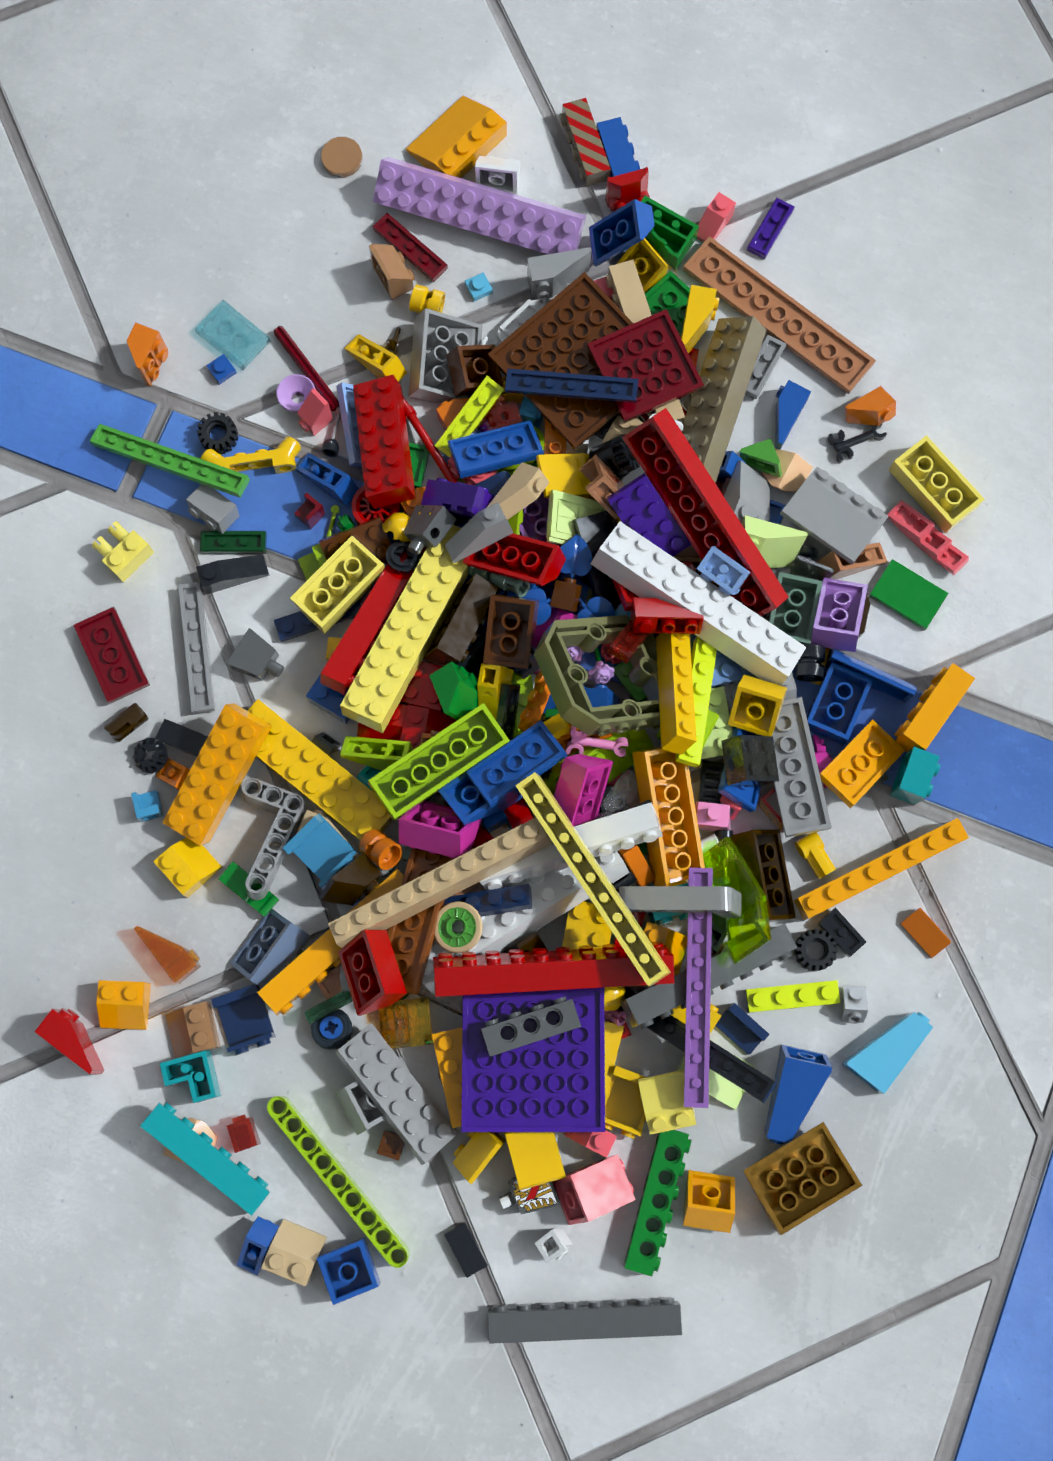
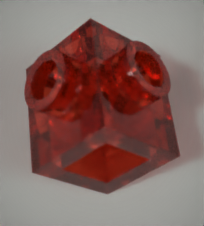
[487,400,522,429]

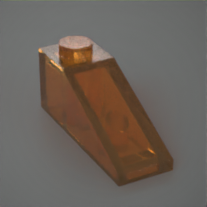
[134,926,201,984]

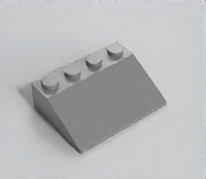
[408,308,483,403]
[780,467,888,564]

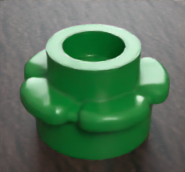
[337,514,356,531]

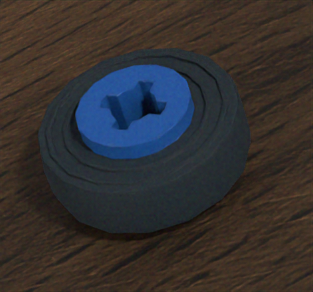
[311,1008,353,1050]

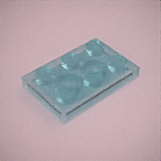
[195,300,271,371]

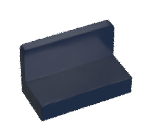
[716,1003,770,1055]

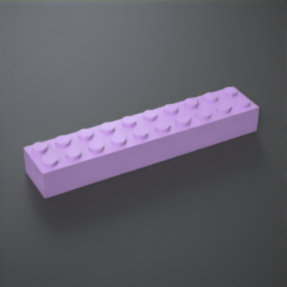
[373,157,586,254]

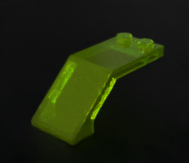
[703,837,771,964]

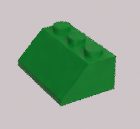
[429,662,479,720]

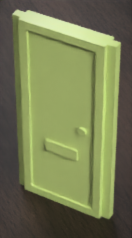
[546,490,606,545]

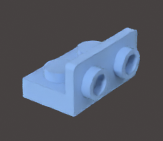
[697,546,750,595]

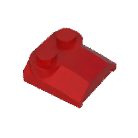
[605,167,650,212]

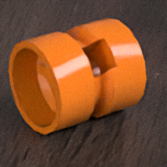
[359,829,402,870]

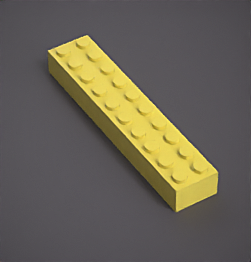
[340,525,469,733]

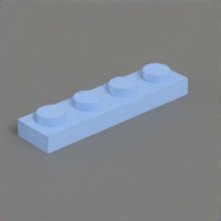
[336,382,362,467]

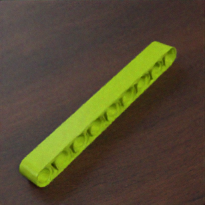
[267,1096,410,1268]

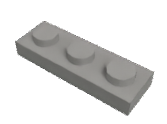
[745,335,787,399]

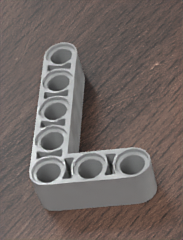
[241,778,305,900]
[619,886,741,918]

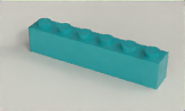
[140,1102,270,1216]

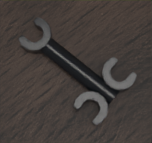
[828,424,887,463]

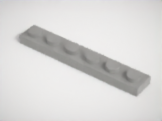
[178,582,215,714]

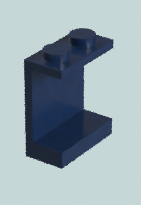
[211,984,276,1056]

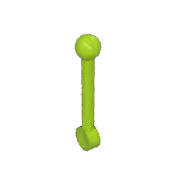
[326,505,340,538]

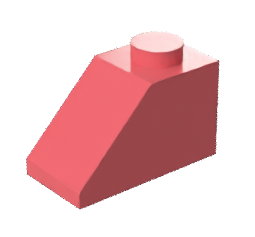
[697,192,736,243]
[297,388,333,436]
[564,1130,617,1158]

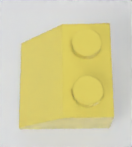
[638,1070,697,1135]

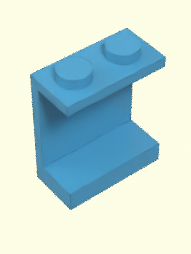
[283,814,358,887]

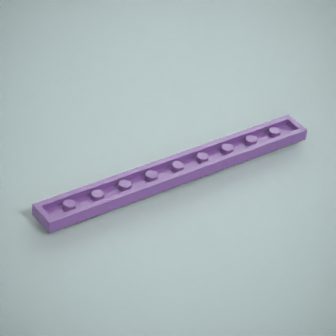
[684,868,713,1108]

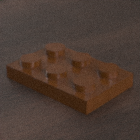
[319,516,391,563]

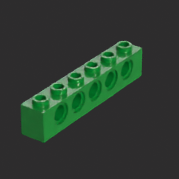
[623,1130,692,1277]

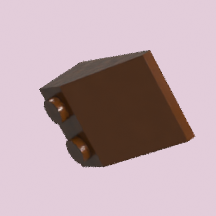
[483,594,539,669]

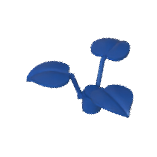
[521,535,615,626]

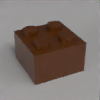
[446,344,504,396]

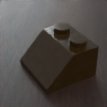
[319,853,382,906]

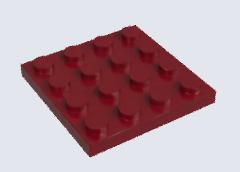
[587,309,704,423]

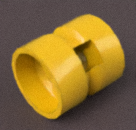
[409,284,446,313]

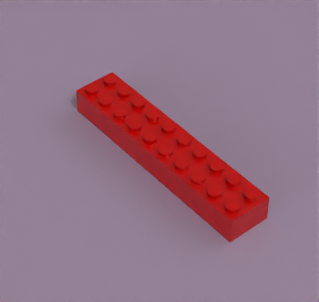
[622,408,789,616]
[433,942,674,997]

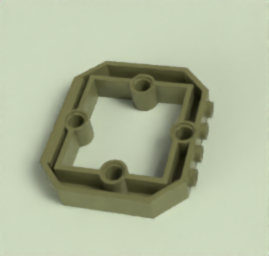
[534,615,660,736]

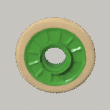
[435,902,483,953]

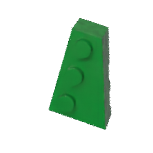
[641,196,699,271]

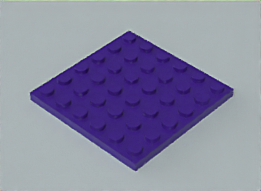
[461,987,605,1132]

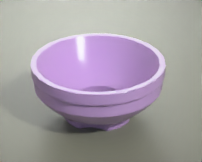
[277,374,315,413]

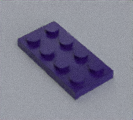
[607,473,692,557]

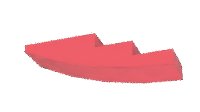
[887,500,969,575]

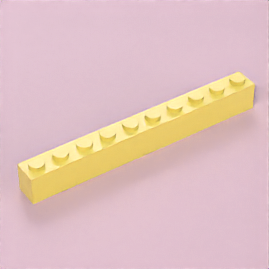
[515,772,671,986]

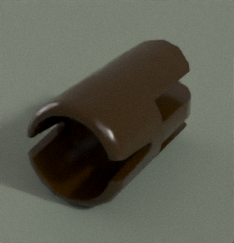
[104,702,149,742]

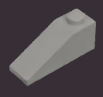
[445,502,513,563]

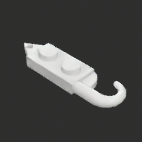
[481,297,547,345]

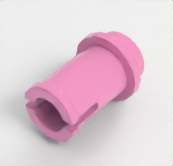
[604,1009,627,1026]

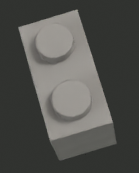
[186,484,240,534]

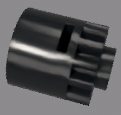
[589,434,640,477]

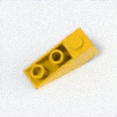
[477,663,513,720]

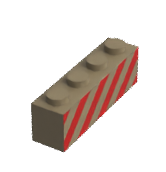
[560,98,611,187]

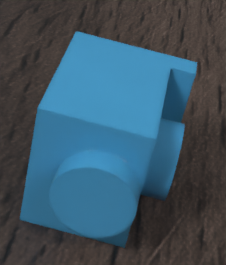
[519,396,543,429]

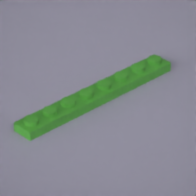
[90,423,250,498]

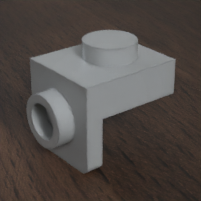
[841,986,868,1024]

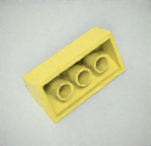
[290,536,385,634]

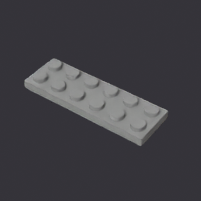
[763,697,832,838]
[335,1023,458,1165]

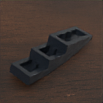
[155,719,208,757]

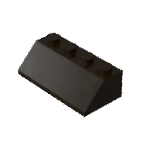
[424,574,499,665]
[731,829,796,925]

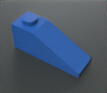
[775,380,811,450]
[295,453,359,506]

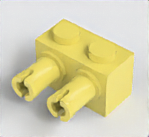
[92,521,154,582]

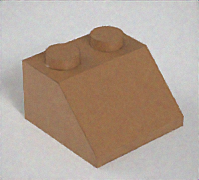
[369,244,415,300]
[165,1001,221,1059]

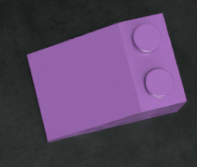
[811,578,868,652]

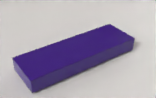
[747,197,795,260]

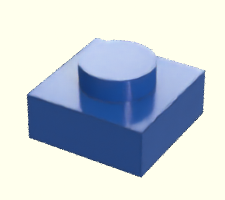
[206,354,237,385]

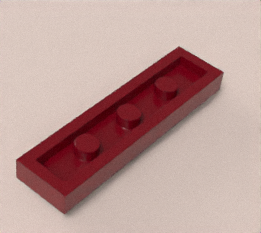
[373,213,448,283]

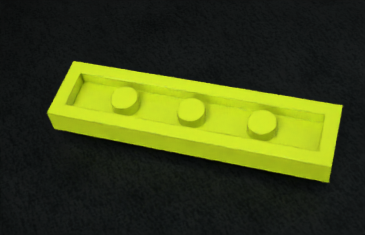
[435,376,505,458]
[745,980,840,1013]

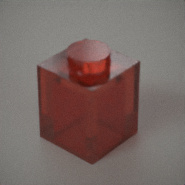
[227,1114,261,1153]

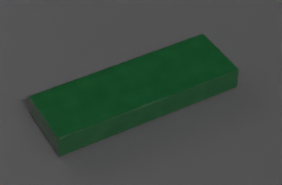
[200,531,267,554]

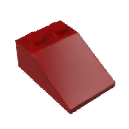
[400,705,457,750]
[34,1008,104,1074]

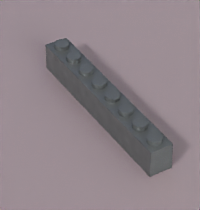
[620,923,797,1029]
[488,1297,682,1344]

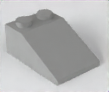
[527,247,591,301]
[724,460,770,523]
[335,1057,410,1135]

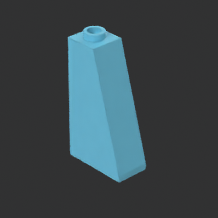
[842,1012,933,1094]

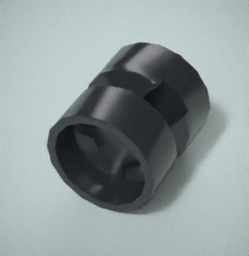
[795,644,825,682]

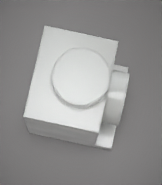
[535,1228,573,1264]

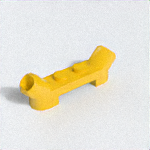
[200,436,301,474]

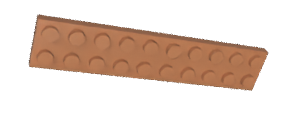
[683,236,876,394]

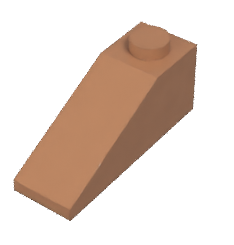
[817,542,888,579]

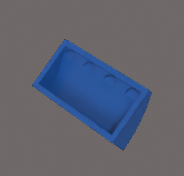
[825,649,917,703]

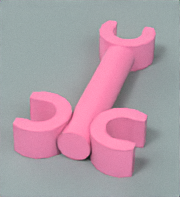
[566,725,628,757]

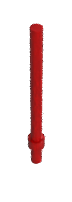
[403,396,458,483]

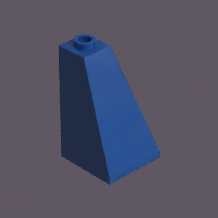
[765,1044,832,1144]

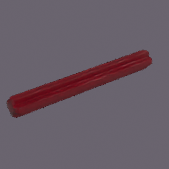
[273,326,340,411]

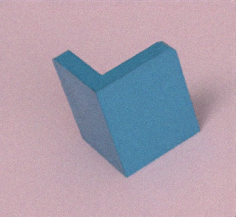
[131,790,164,822]

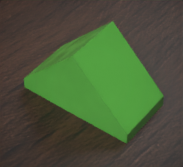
[739,438,782,477]

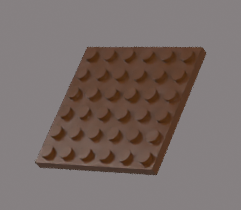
[488,272,633,450]

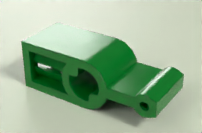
[218,862,280,917]

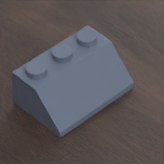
[229,909,310,988]

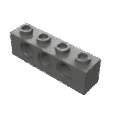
[481,996,581,1057]

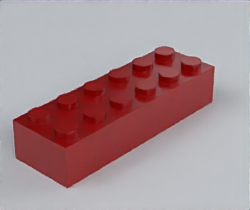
[353,374,416,509]

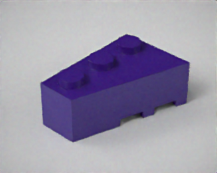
[421,478,494,519]

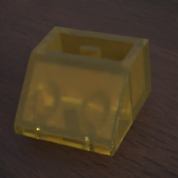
[378,997,433,1048]

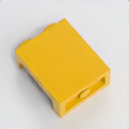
[605,1065,647,1139]

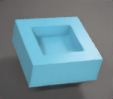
[465,272,493,302]

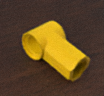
[794,832,836,880]

